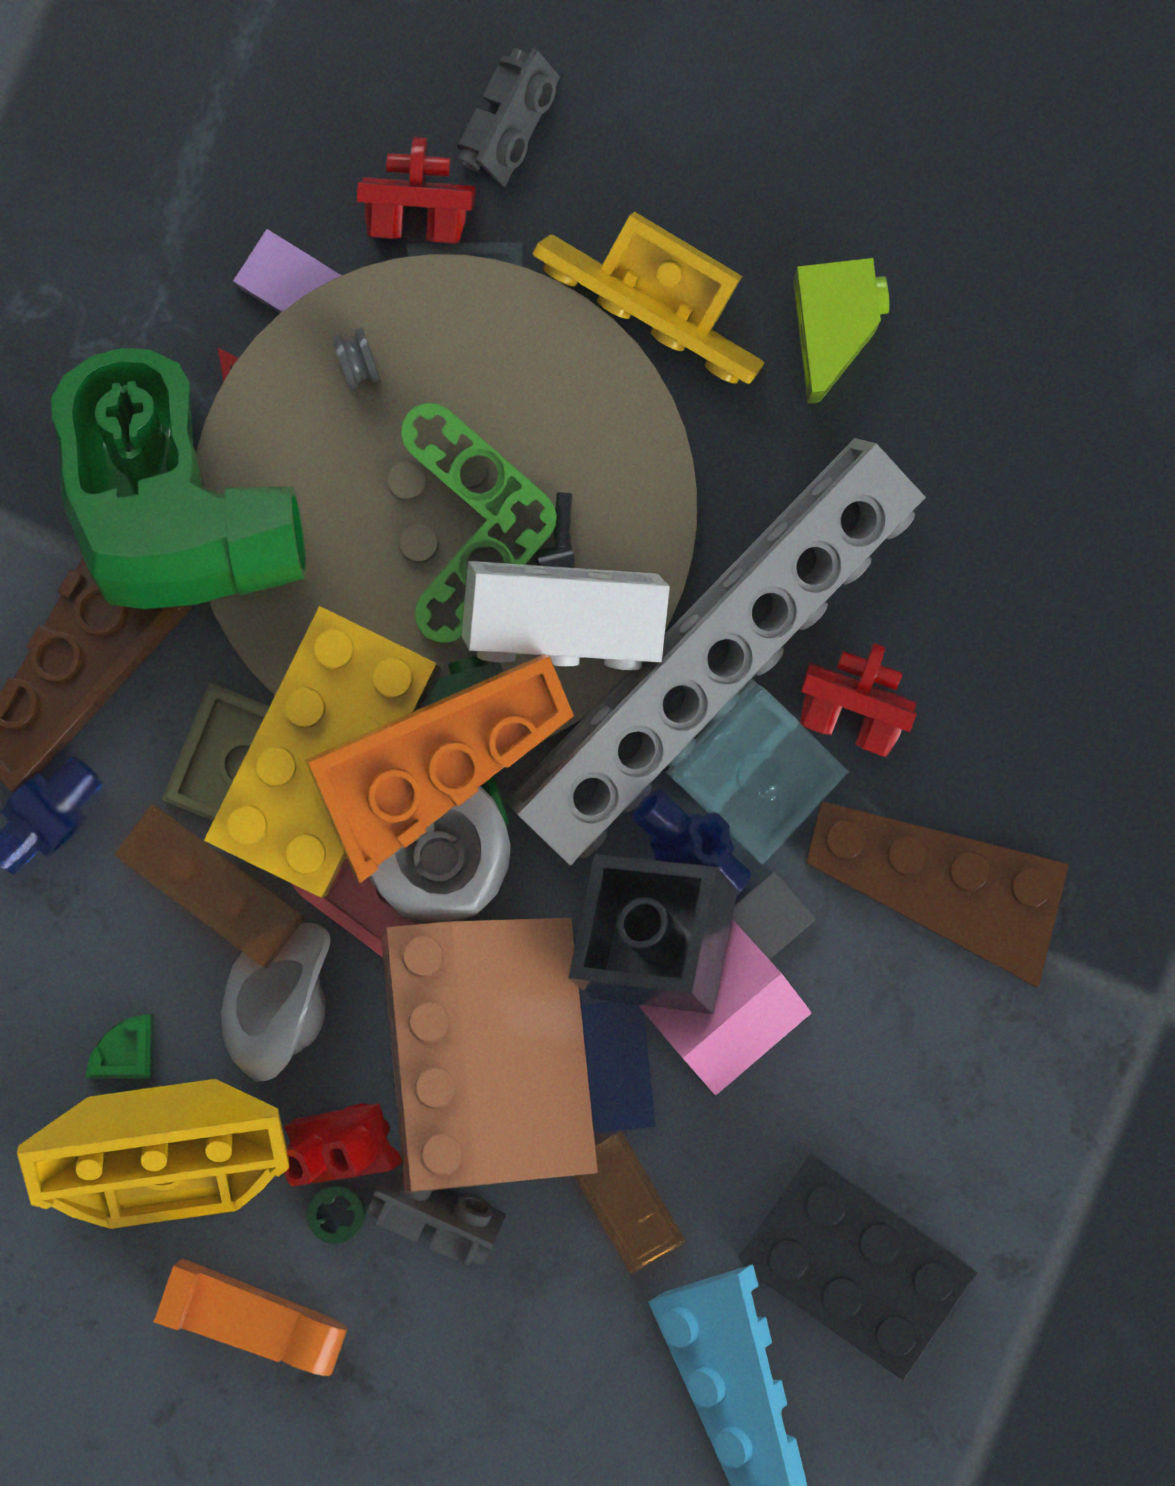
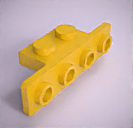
[532,212,765,384]

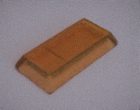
[574,1130,686,1275]

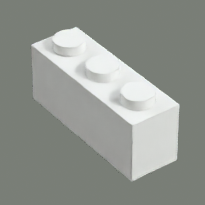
[461,561,670,670]

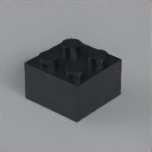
[568,854,738,1014]

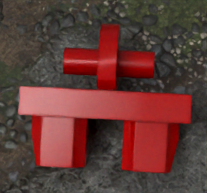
[357,136,476,243]
[800,643,917,757]
[284,1103,403,1187]

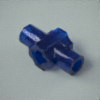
[0,755,104,875]
[633,789,751,895]

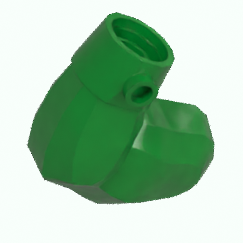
[51,348,307,609]

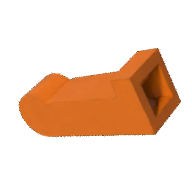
[154,1258,348,1376]

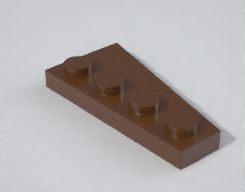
[0,557,192,795]
[805,801,1069,988]

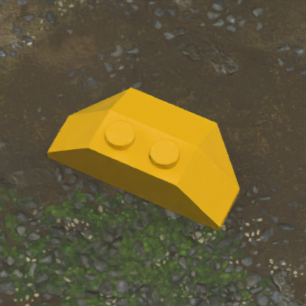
[17,1079,289,1229]

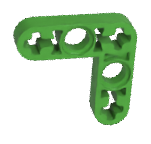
[401,402,557,643]

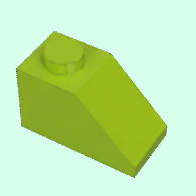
[793,258,889,404]

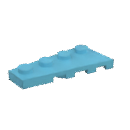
[648,1264,807,1486]

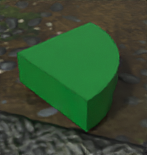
[86,1014,154,1079]

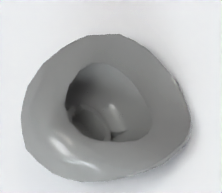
[369,786,511,924]
[221,923,331,1082]

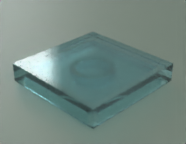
[670,684,849,865]

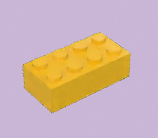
[204,606,440,898]

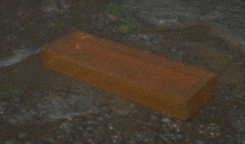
[114,804,305,968]

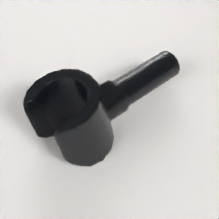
[536,492,575,568]

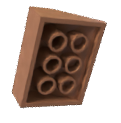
[381,918,598,1193]

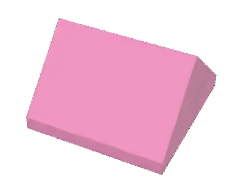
[637,919,812,1096]

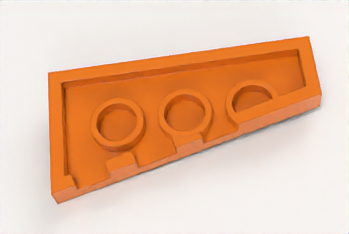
[305,654,574,883]

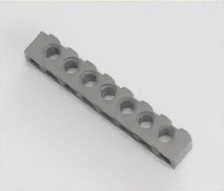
[503,438,926,866]

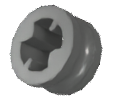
[332,327,381,392]

